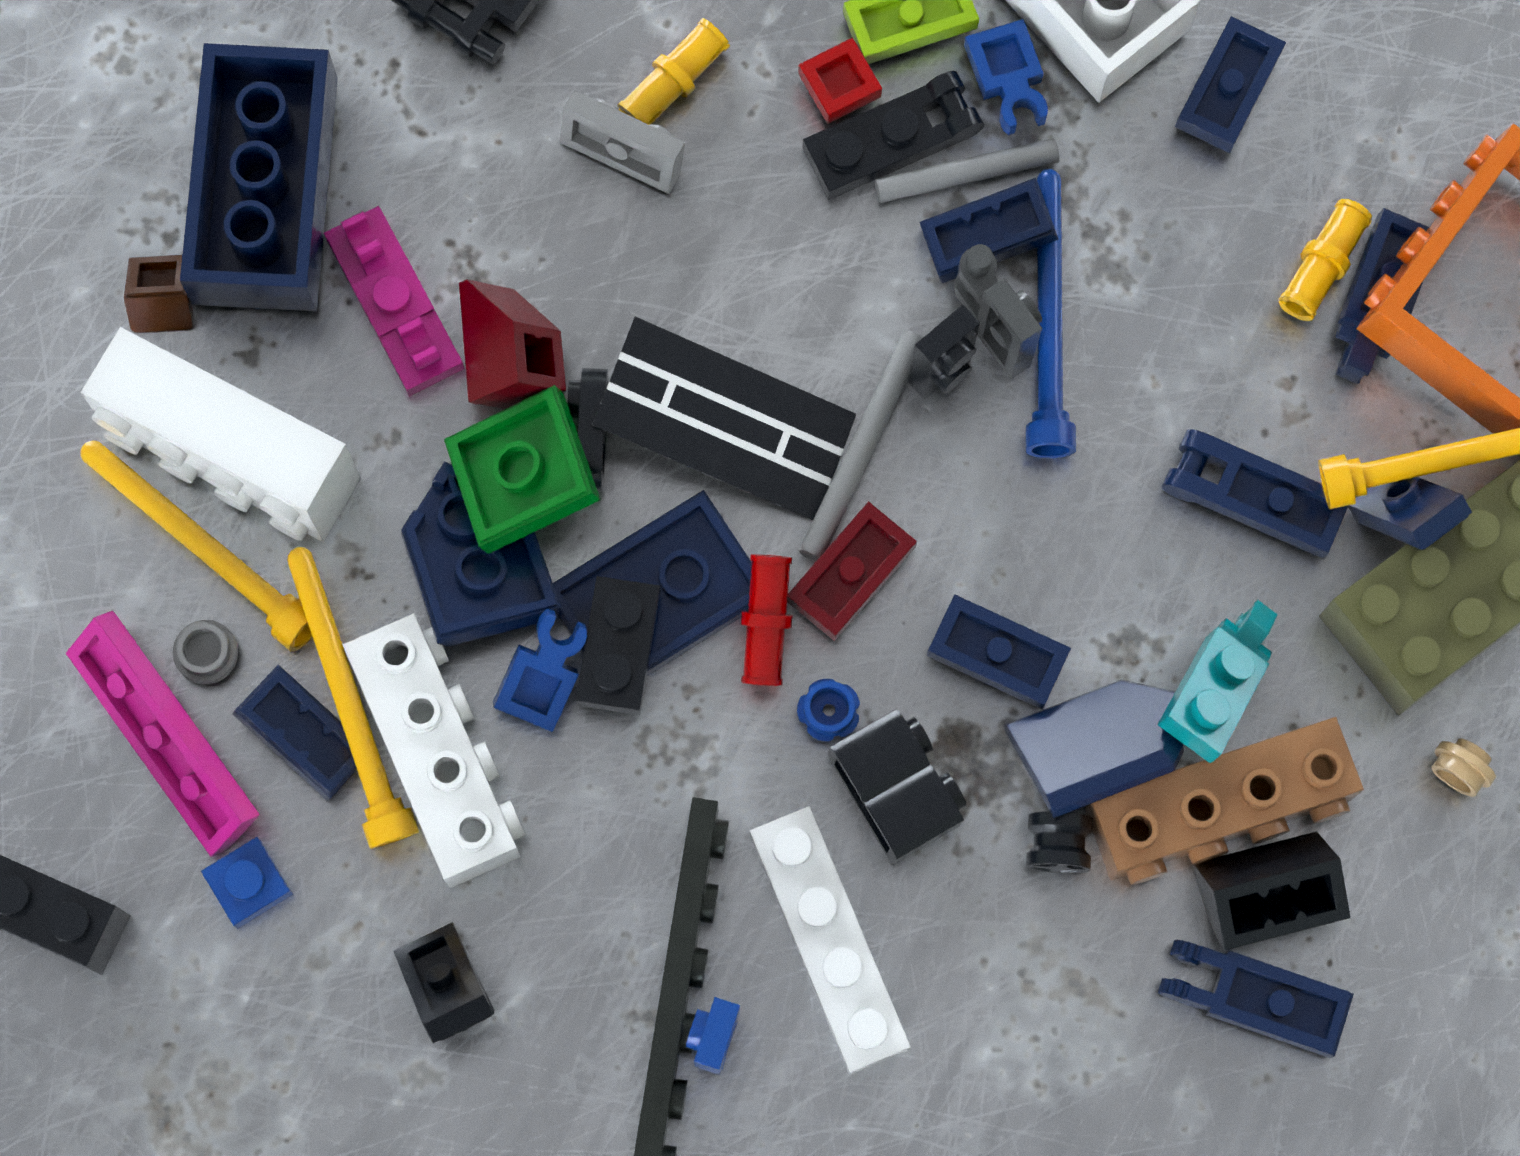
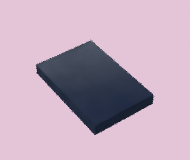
[553,490,752,676]

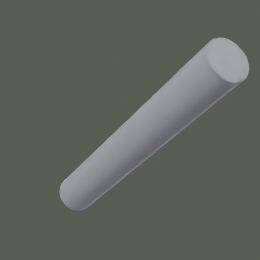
[875,138,1060,203]

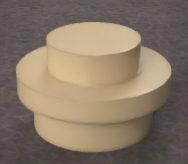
[1431,738,1496,797]

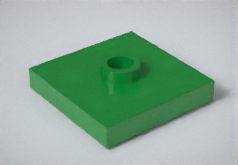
[444,385,601,554]

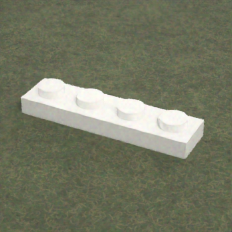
[749,806,911,1075]

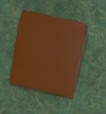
[124,255,193,333]

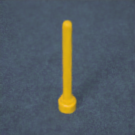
[1318,428,1520,509]
[80,440,312,652]
[287,547,419,849]

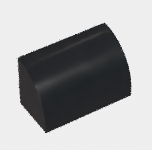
[1193,831,1351,950]

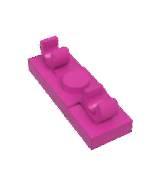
[324,206,465,397]

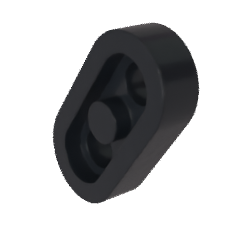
[568,368,609,492]

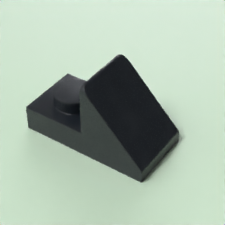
[393,922,494,1043]

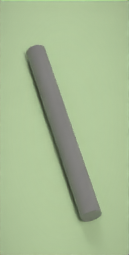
[799,331,923,561]

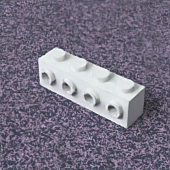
[342,613,526,888]

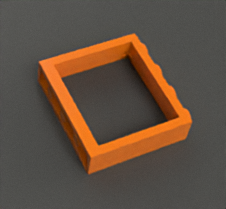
[1356,123,1520,434]

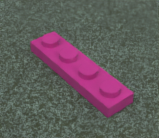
[66,611,260,857]

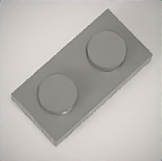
[560,90,685,194]

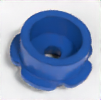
[797,679,860,742]

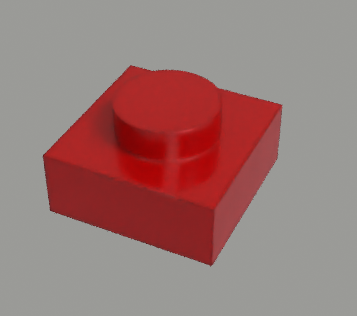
[798,37,882,124]

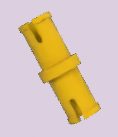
[617,18,730,125]
[1278,199,1372,321]

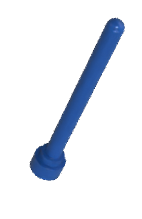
[1026,169,1076,458]

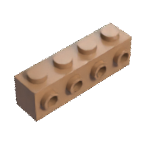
[1084,717,1364,885]

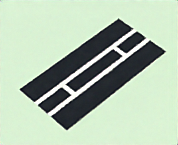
[592,316,856,520]

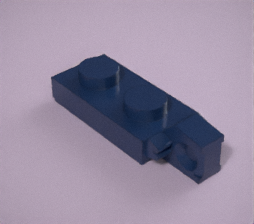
[1335,208,1429,384]

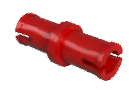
[741,554,793,686]

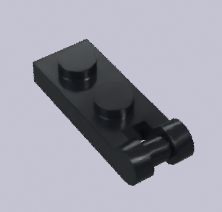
[802,71,984,200]

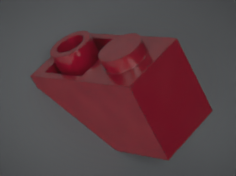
[459,279,566,409]

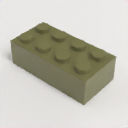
[1319,460,1520,716]

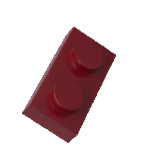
[787,501,917,641]

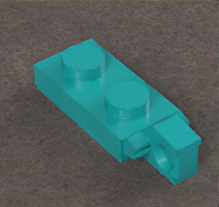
[1158,599,1278,763]

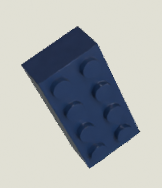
[180,43,338,311]

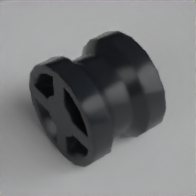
[1026,811,1093,873]

